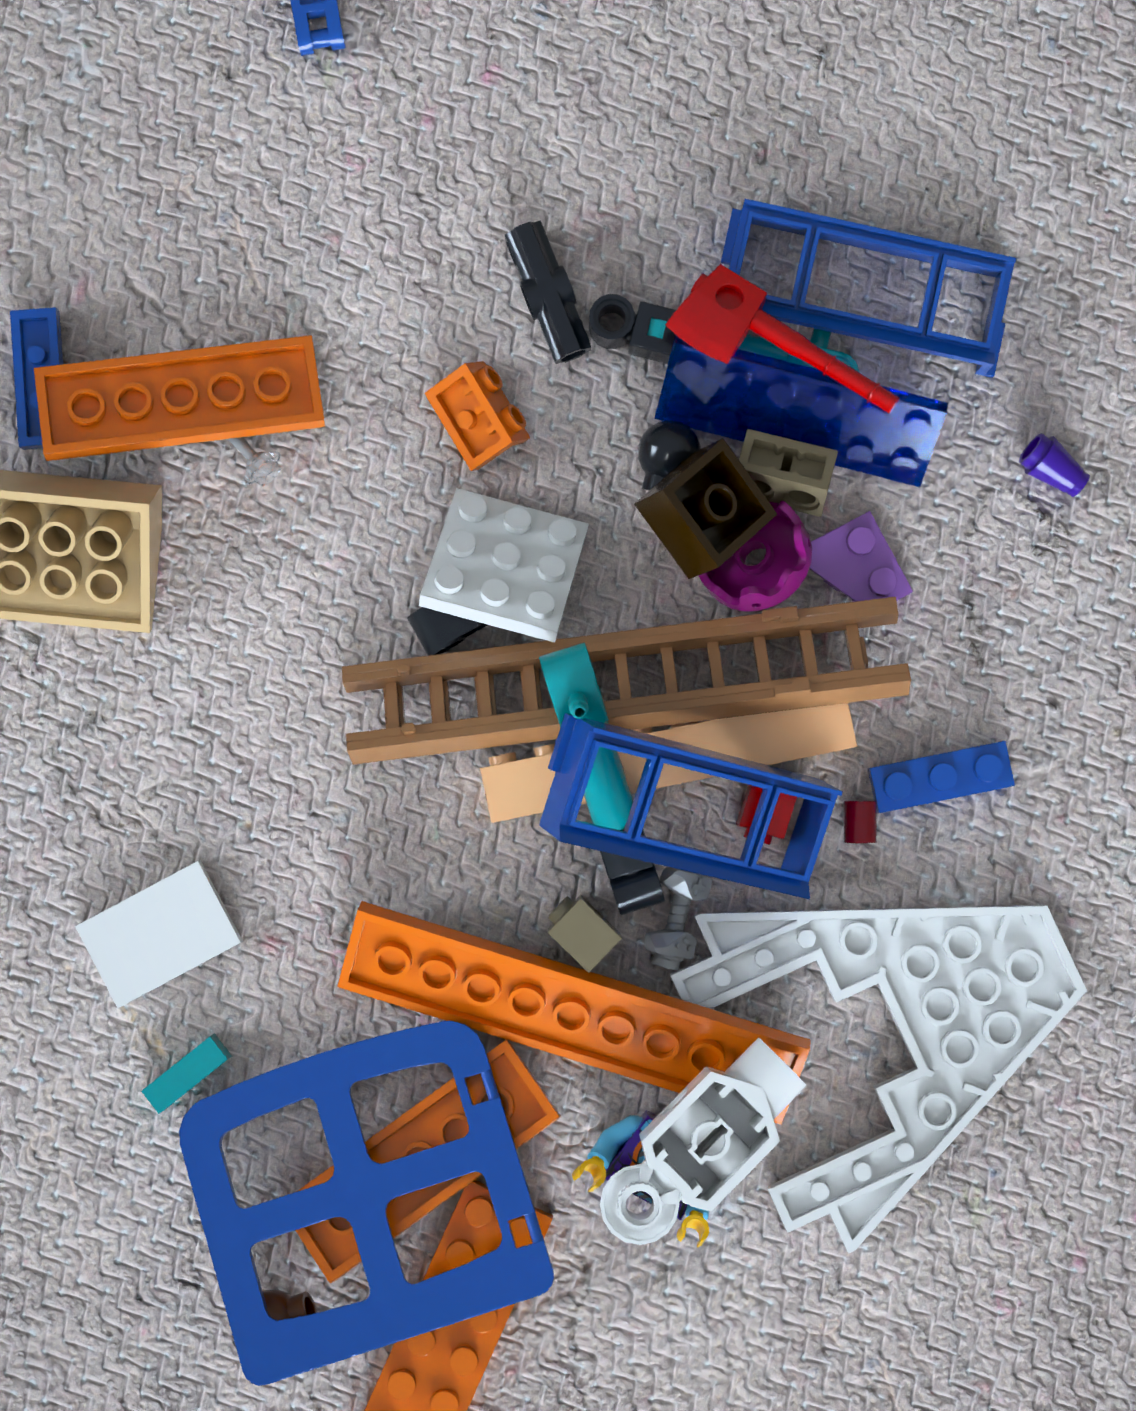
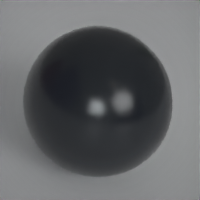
[638,420,701,490]

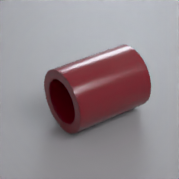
[844,801,877,843]

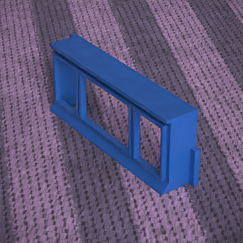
[721,199,1016,378]
[539,713,843,900]

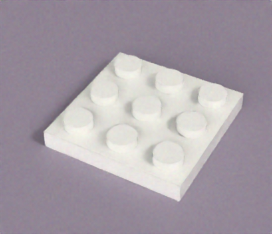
[419,488,589,643]

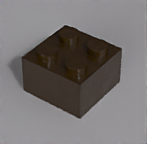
[634,438,777,579]

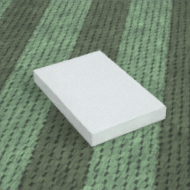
[75,860,243,1008]

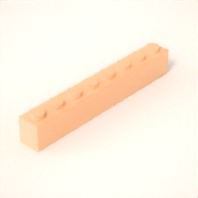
[480,703,857,823]

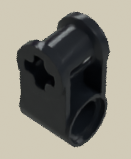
[407,607,488,656]

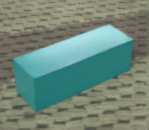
[141,1033,232,1114]

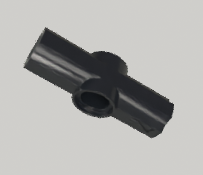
[505,220,591,364]

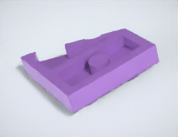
[809,511,913,602]

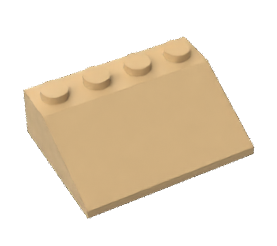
[0,470,162,633]

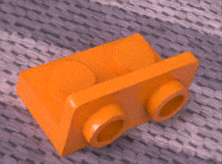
[424,361,530,471]

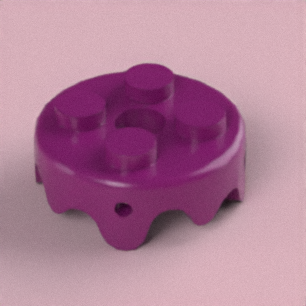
[699,500,812,612]

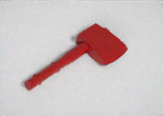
[665,264,900,414]

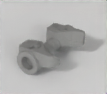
[644,867,712,971]

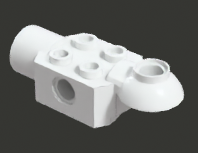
[600,1037,807,1245]

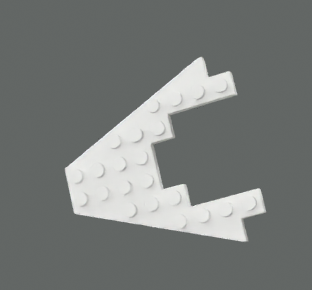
[670,905,1087,1254]

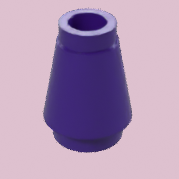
[1019,433,1090,497]

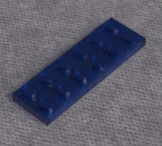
[654,335,948,487]

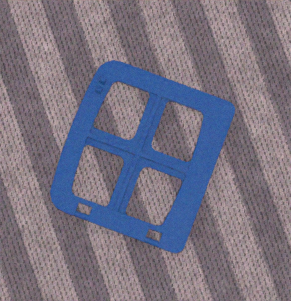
[179,1021,554,1386]

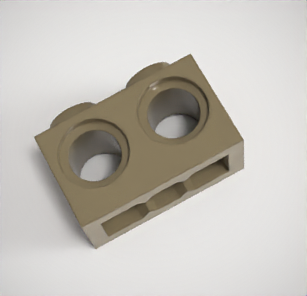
[739,429,838,517]
[548,895,622,973]

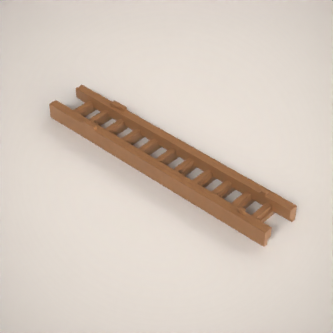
[342,597,911,765]

